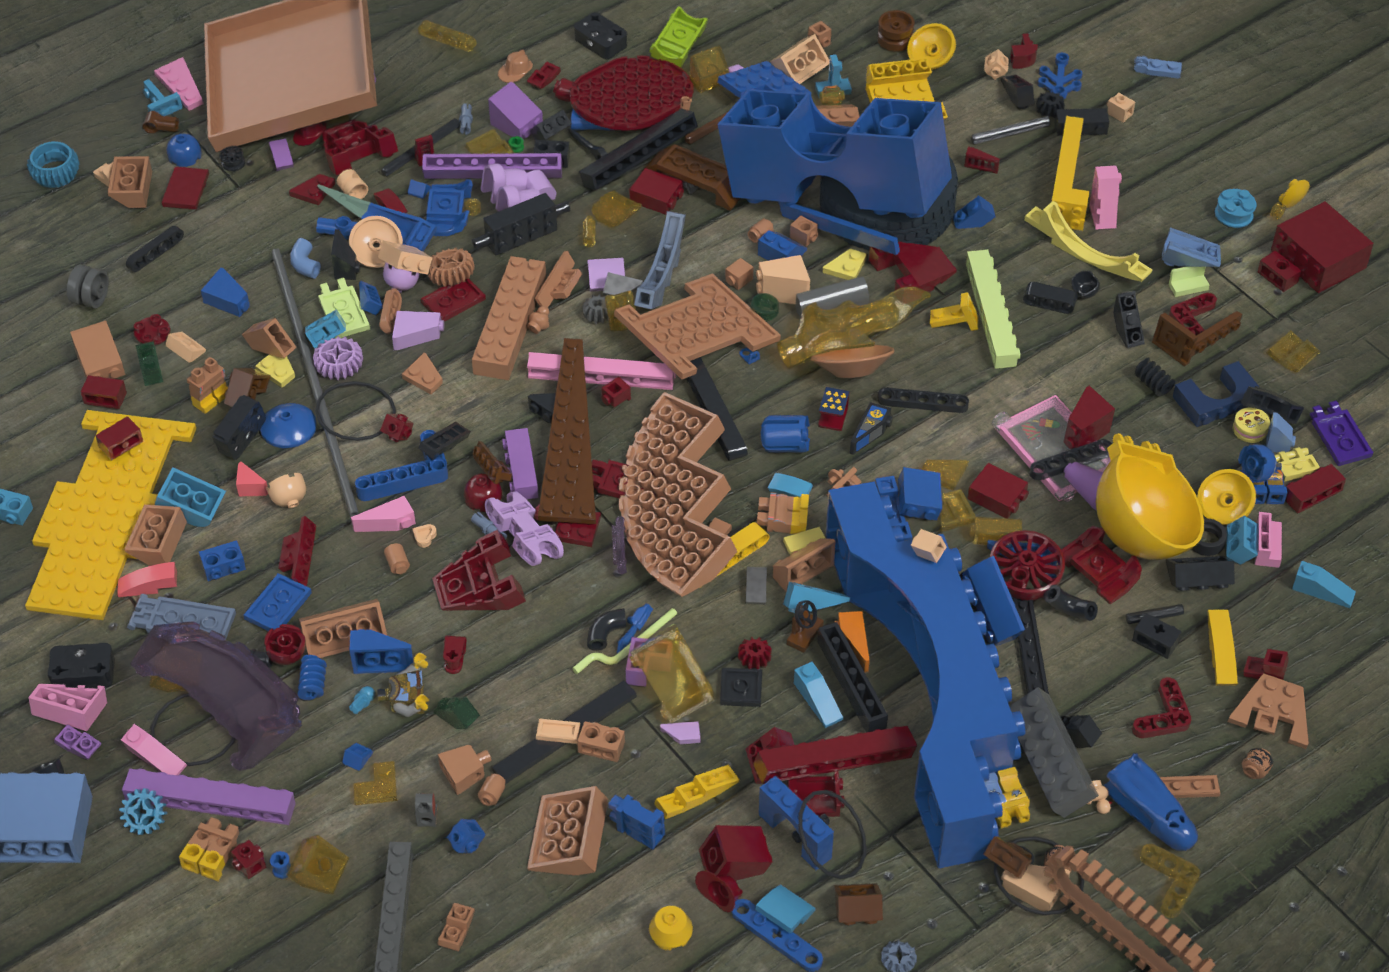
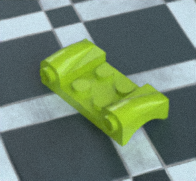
[649,6,708,68]

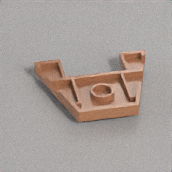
[1228,673,1309,749]

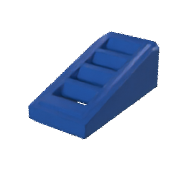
[359,281,383,315]

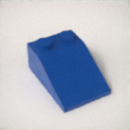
[349,629,414,674]

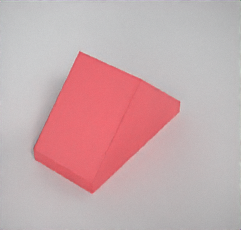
[236,462,268,497]

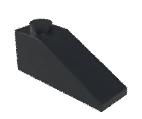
[1000,74,1034,109]

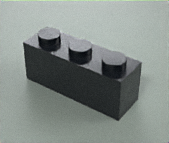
[1055,108,1110,136]

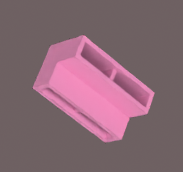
[1255,512,1282,568]

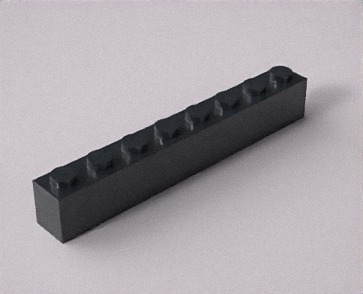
[579,108,698,191]

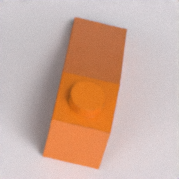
[834,611,869,672]

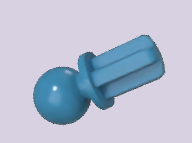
[349,686,375,714]

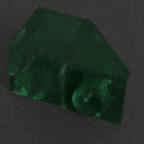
[135,341,163,386]
[433,696,480,729]

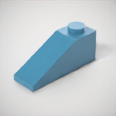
[1292,561,1356,608]
[783,581,850,613]
[794,662,843,728]

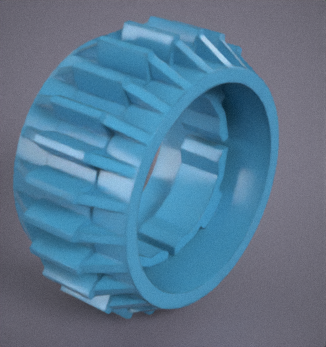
[27,141,80,188]

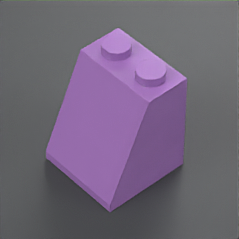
[488,82,543,140]

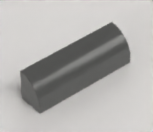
[796,276,869,321]

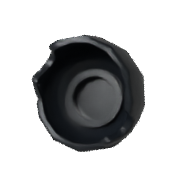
[1071,271,1100,299]

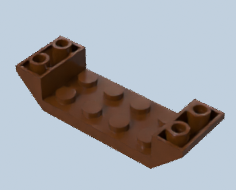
[642,144,741,210]

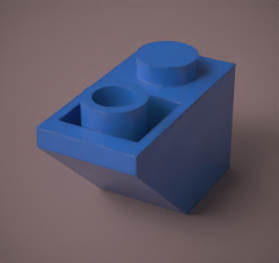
[953,196,996,229]

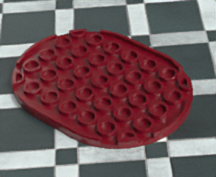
[570,55,694,130]

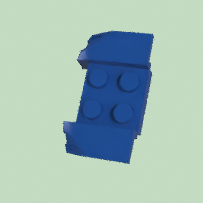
[426,179,473,236]

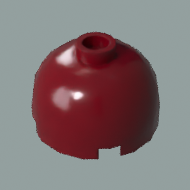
[464,473,503,512]
[264,624,306,665]

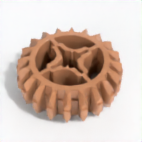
[428,248,475,287]

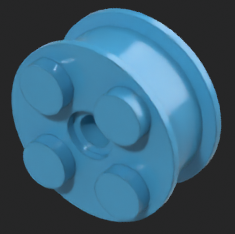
[1215,189,1257,228]

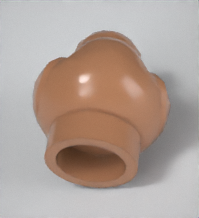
[527,306,549,334]

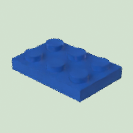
[244,573,312,631]

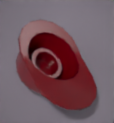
[293,121,327,146]
[695,870,743,912]

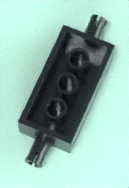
[472,192,570,256]

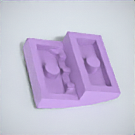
[588,258,625,291]

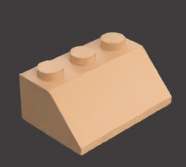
[770,34,829,84]

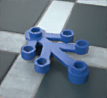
[1038,52,1083,99]

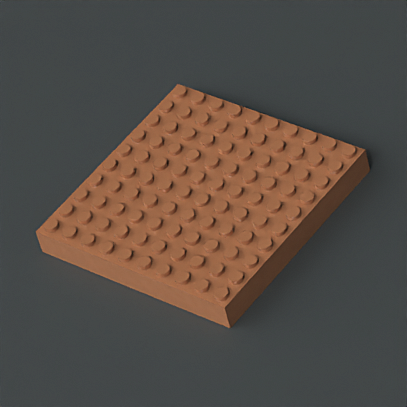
[204,0,377,152]

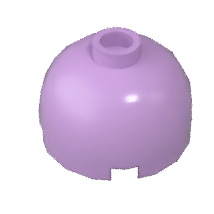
[383,262,420,293]

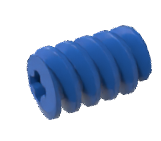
[297,655,327,700]

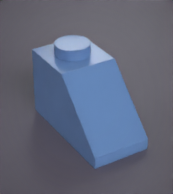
[1266,412,1296,453]

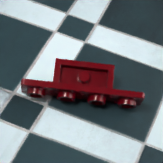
[278,516,316,586]

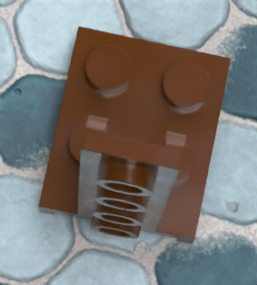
[1152,311,1243,366]

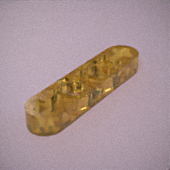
[418,20,477,52]

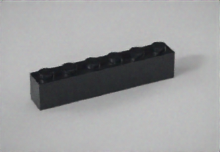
[817,622,888,733]

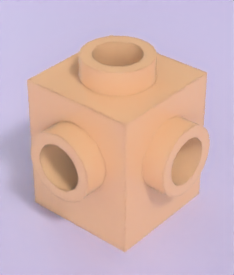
[984,49,1009,80]

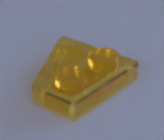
[921,460,969,491]
[940,489,976,532]

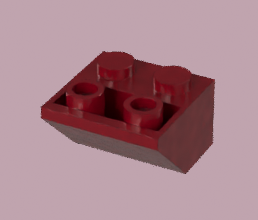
[745,727,795,784]

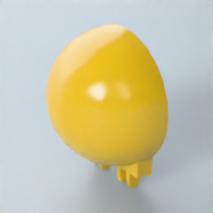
[1096,433,1204,560]

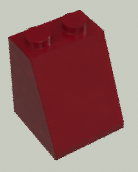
[1064,385,1115,449]
[699,825,772,881]

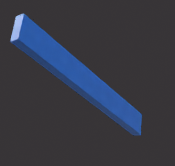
[780,204,900,255]

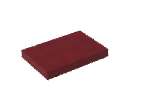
[162,167,209,210]
[421,279,486,322]

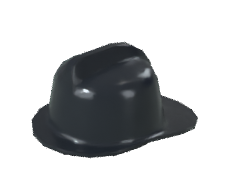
[20,755,64,774]

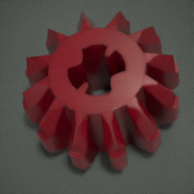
[738,636,772,669]

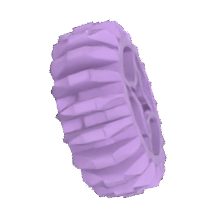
[313,336,363,380]

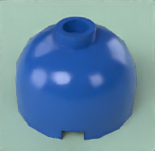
[167,134,202,167]
[1238,444,1276,483]

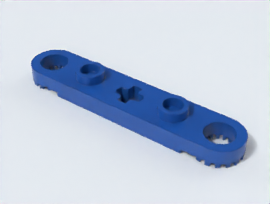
[732,899,823,972]

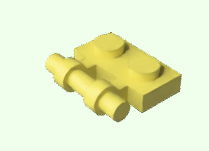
[1275,447,1320,482]

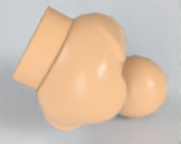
[1087,780,1112,814]

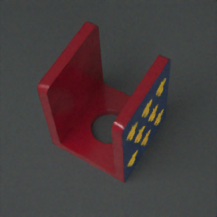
[818,387,850,431]

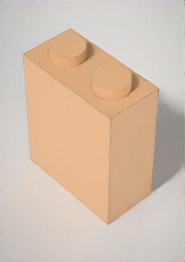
[378,240,432,275]

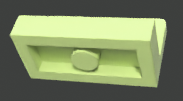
[1168,266,1210,297]

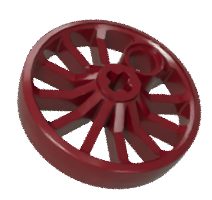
[990,530,1065,600]

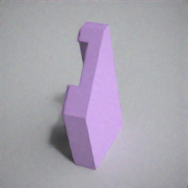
[660,722,700,744]

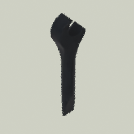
[568,127,608,160]

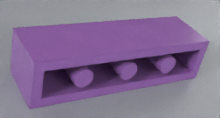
[502,428,538,499]

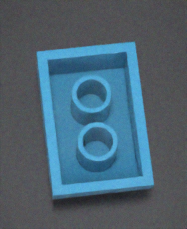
[155,467,226,527]

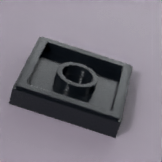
[720,668,762,707]

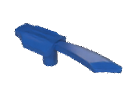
[617,603,653,654]

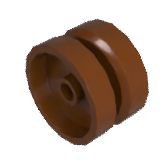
[877,10,915,51]

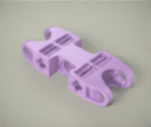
[485,491,564,566]

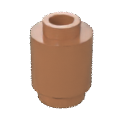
[748,218,774,243]
[478,774,506,806]

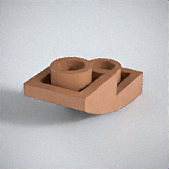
[438,903,475,951]

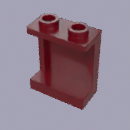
[787,771,844,817]

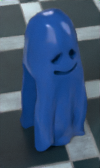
[1103,753,1198,851]

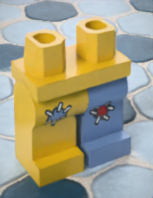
[985,767,1030,829]

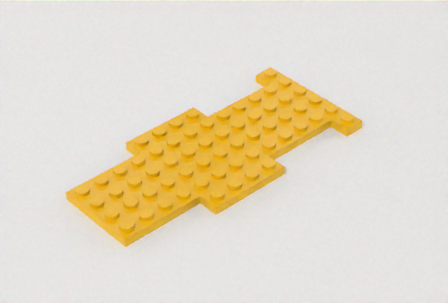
[25,410,196,620]

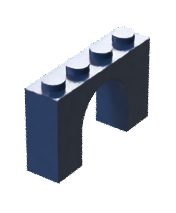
[1173,361,1259,427]

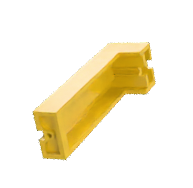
[1052,116,1089,231]

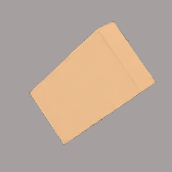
[536,719,580,744]

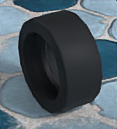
[1192,518,1227,556]

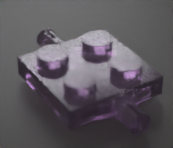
[612,516,627,574]

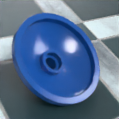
[260,403,317,448]

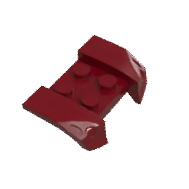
[1061,526,1142,604]

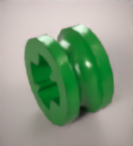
[509,136,524,153]

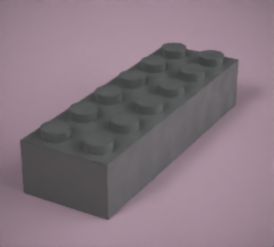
[1009,687,1099,818]

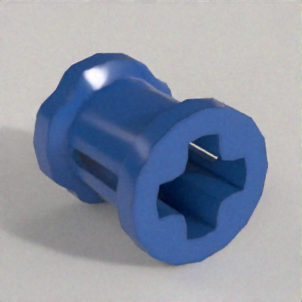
[270,851,292,879]

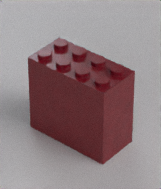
[1271,201,1374,293]

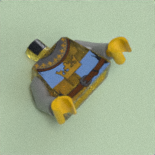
[377,653,429,717]

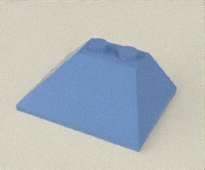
[1162,227,1221,267]

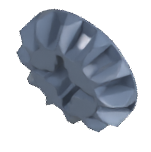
[881,940,917,972]

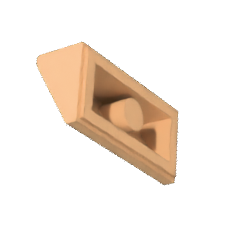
[166,332,206,363]

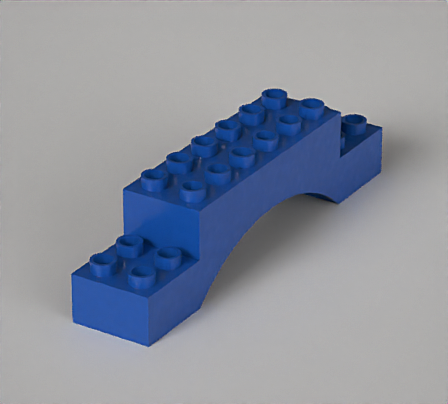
[825,481,1025,869]

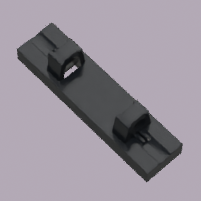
[418,421,471,460]

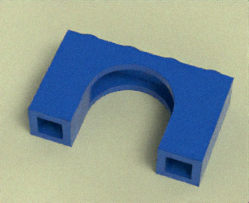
[759,776,834,870]

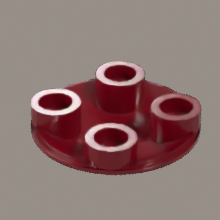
[134,314,171,345]

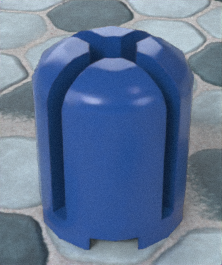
[761,415,810,453]

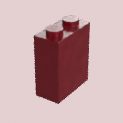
[629,168,684,215]
[967,463,1029,519]

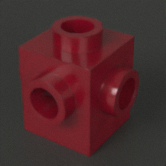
[380,413,414,442]
[231,840,267,880]

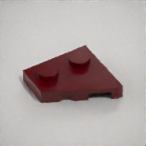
[289,174,336,206]

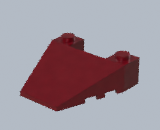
[323,119,398,175]
[869,242,957,306]
[432,530,526,611]

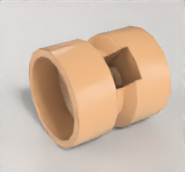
[337,169,368,199]

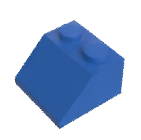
[758,230,807,261]

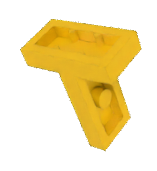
[930,292,979,331]

